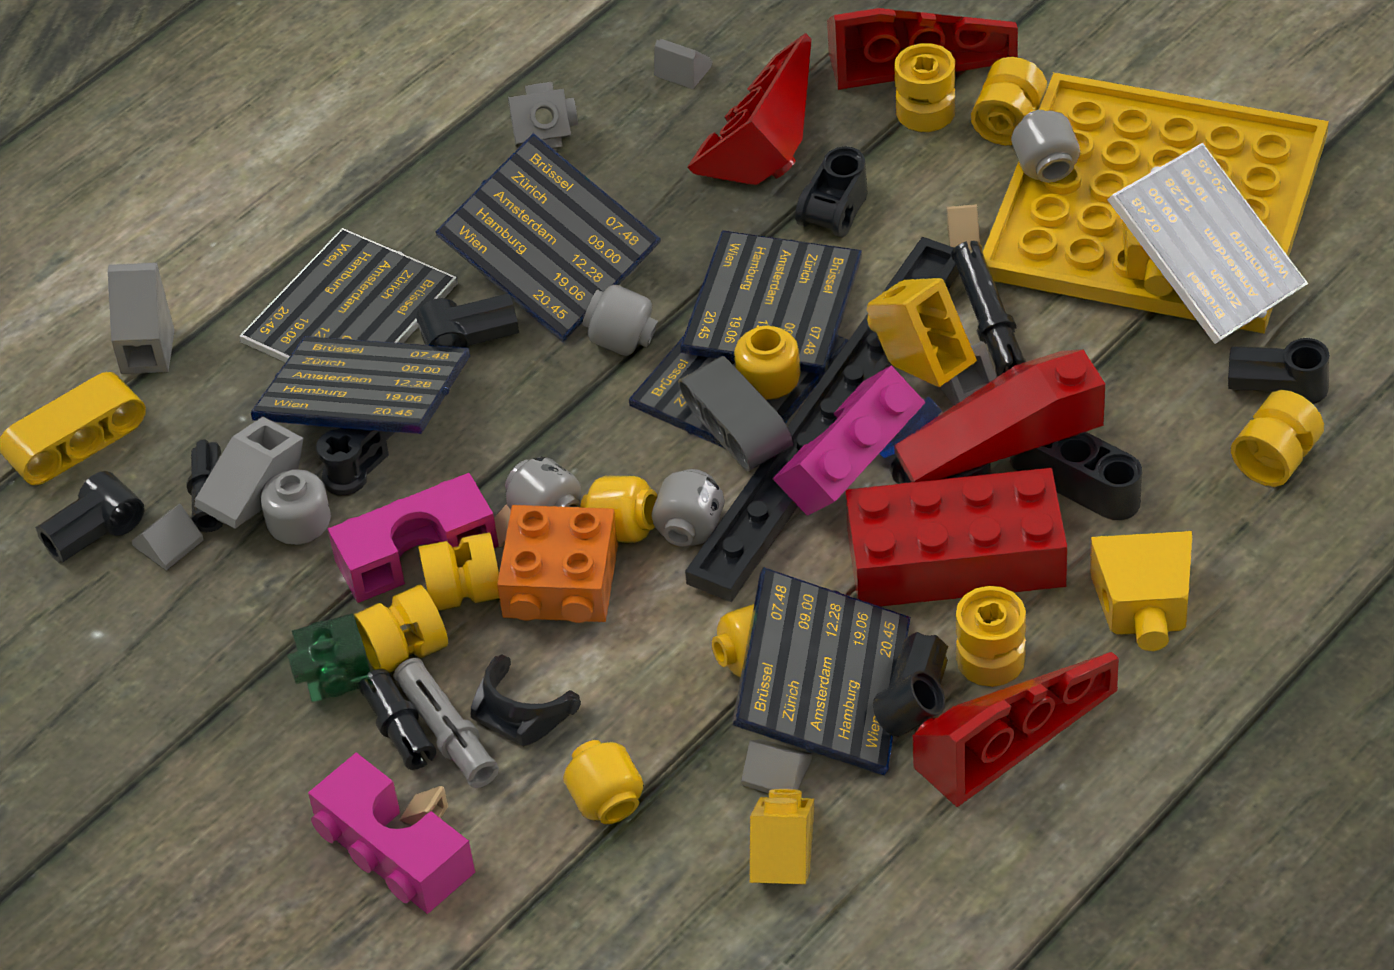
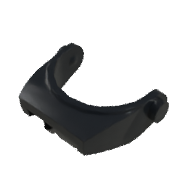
[470,654,581,747]

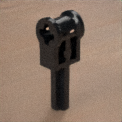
[316,427,397,495]

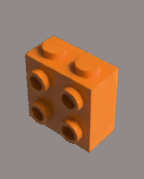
[497,505,619,623]

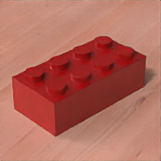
[845,468,1067,607]

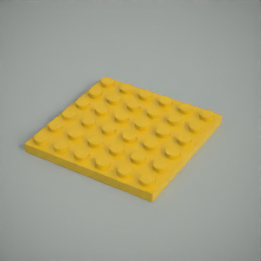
[983,72,1329,334]

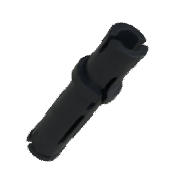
[951,241,1026,376]

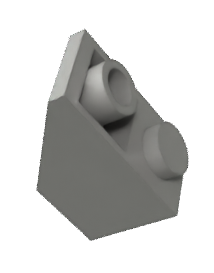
[108,263,175,374]
[194,417,303,528]

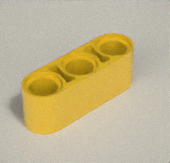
[0,372,146,485]

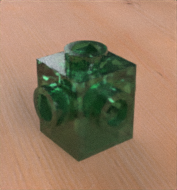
[287,613,373,702]

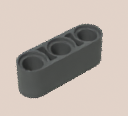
[678,356,793,471]

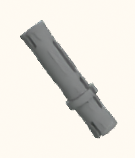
[393,658,499,788]

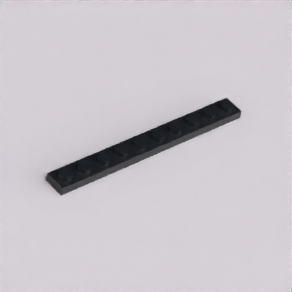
[685,237,959,602]

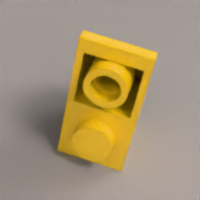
[749,789,815,884]

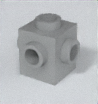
[508,82,578,149]

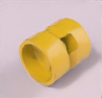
[895,43,955,132]
[971,57,1047,146]
[1231,390,1324,487]
[419,532,499,611]
[352,585,448,673]
[956,586,1026,687]

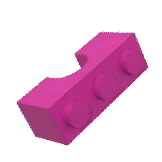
[773,365,926,516]
[328,473,499,603]
[308,752,475,914]

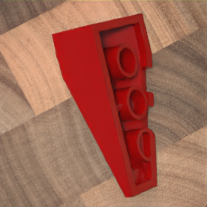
[827,8,1018,90]
[687,33,812,185]
[894,349,1106,482]
[912,652,1119,807]

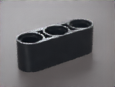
[1010,432,1142,520]

